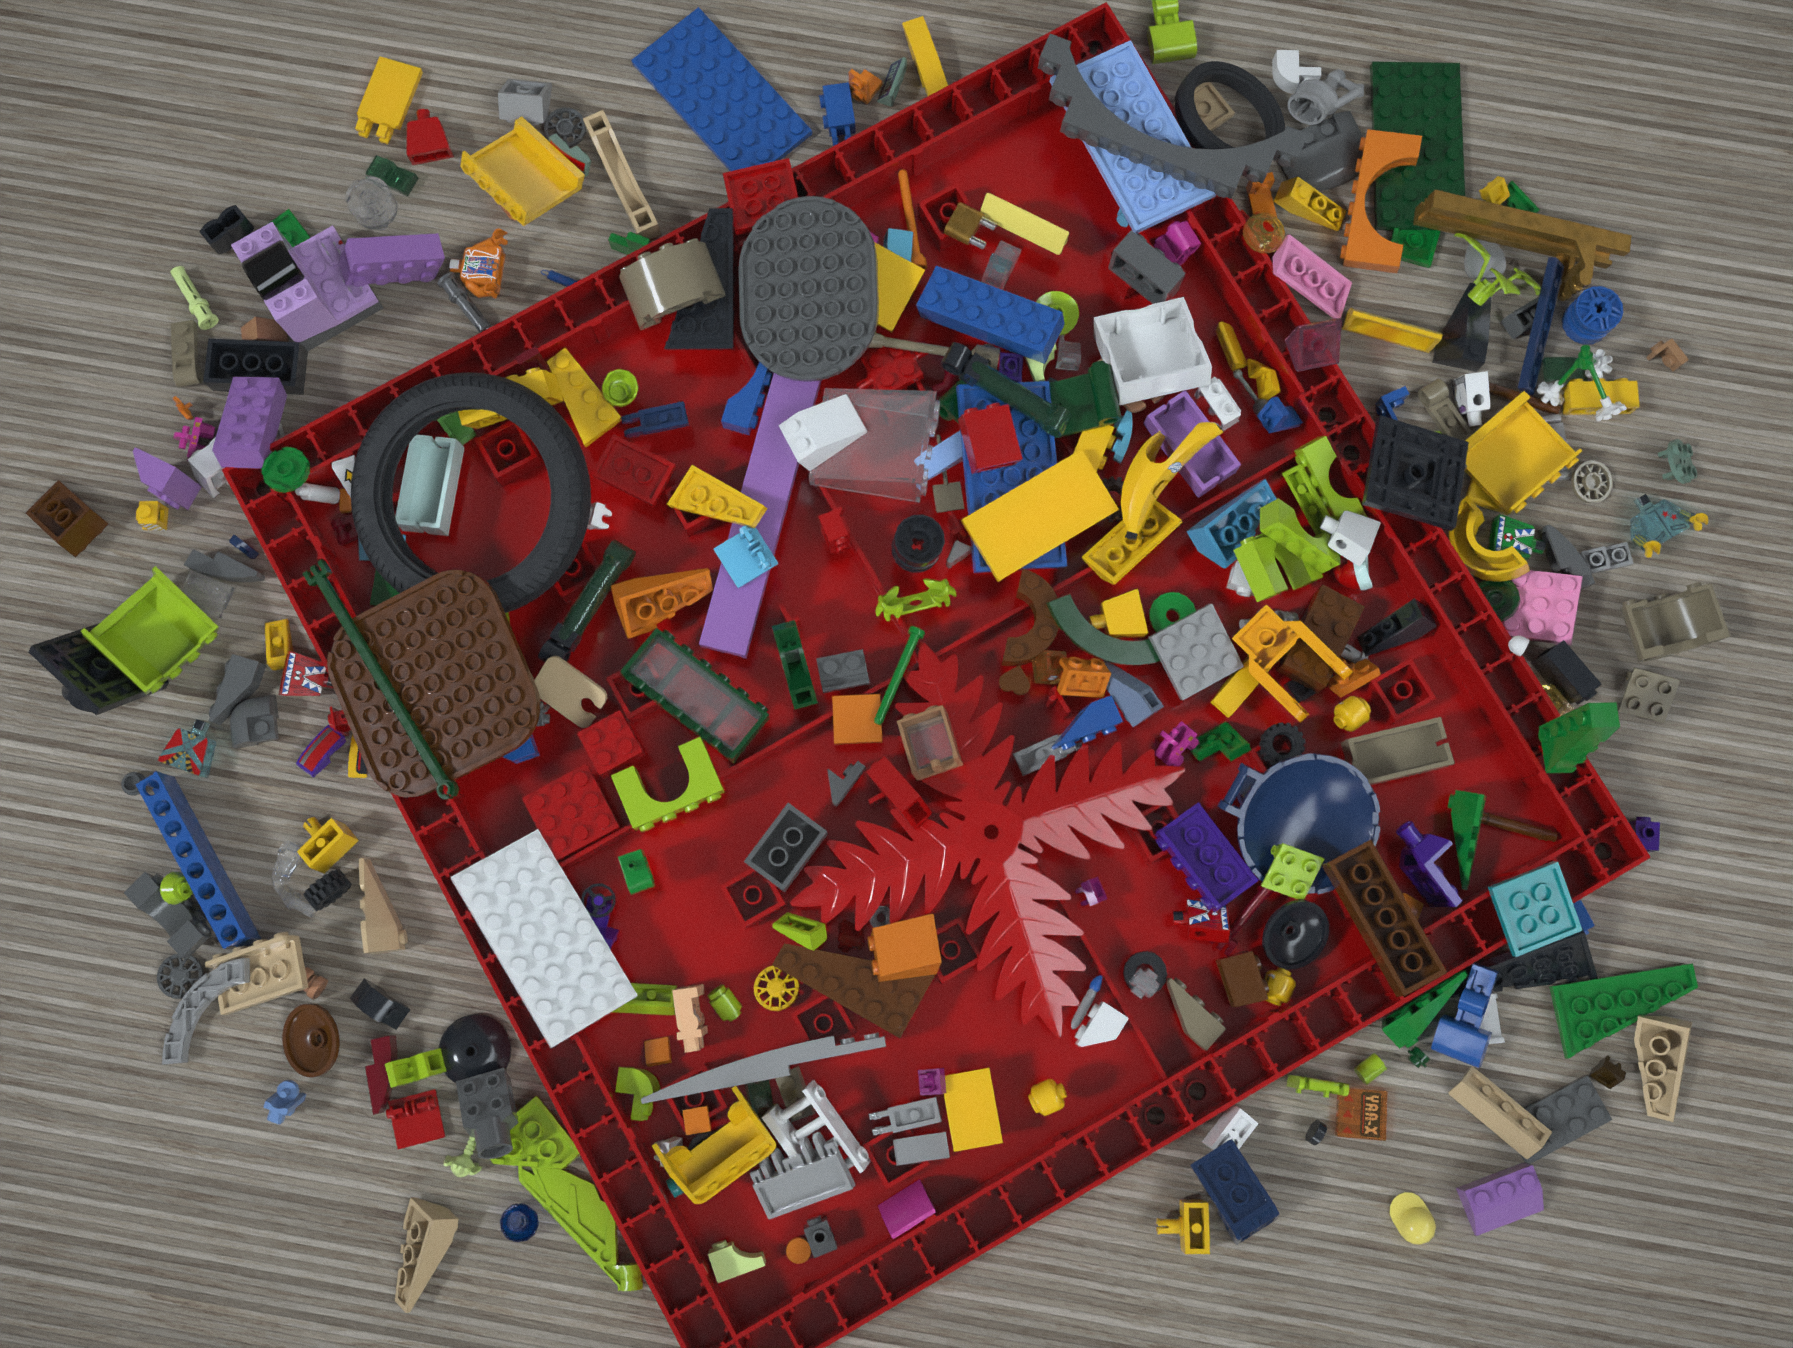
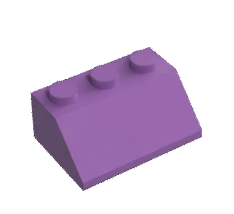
[133,447,202,510]
[1456,1163,1544,1236]

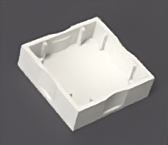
[1094,297,1212,405]

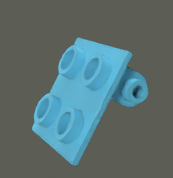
[714,525,779,588]

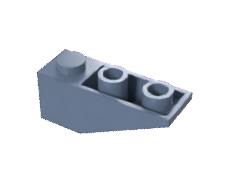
[1104,661,1164,727]

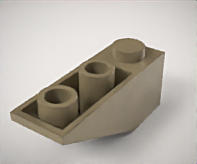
[1166,978,1226,1051]

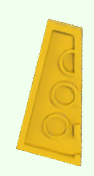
[547,348,622,448]
[667,465,767,529]

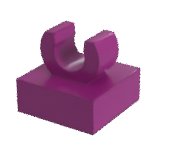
[1075,877,1107,906]
[918,1068,947,1095]

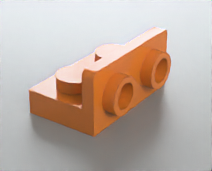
[1057,657,1111,698]

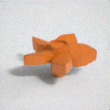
[172,396,193,420]

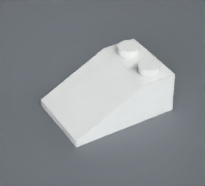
[779,394,868,471]

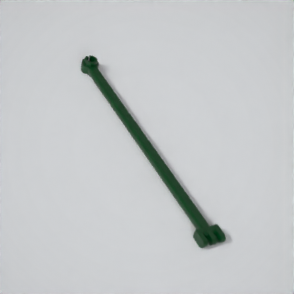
[303,559,459,799]

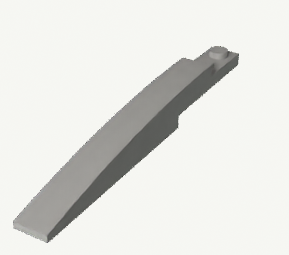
[641,1033,886,1104]

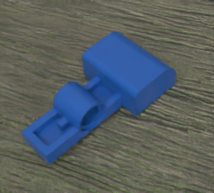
[1431,963,1499,1068]

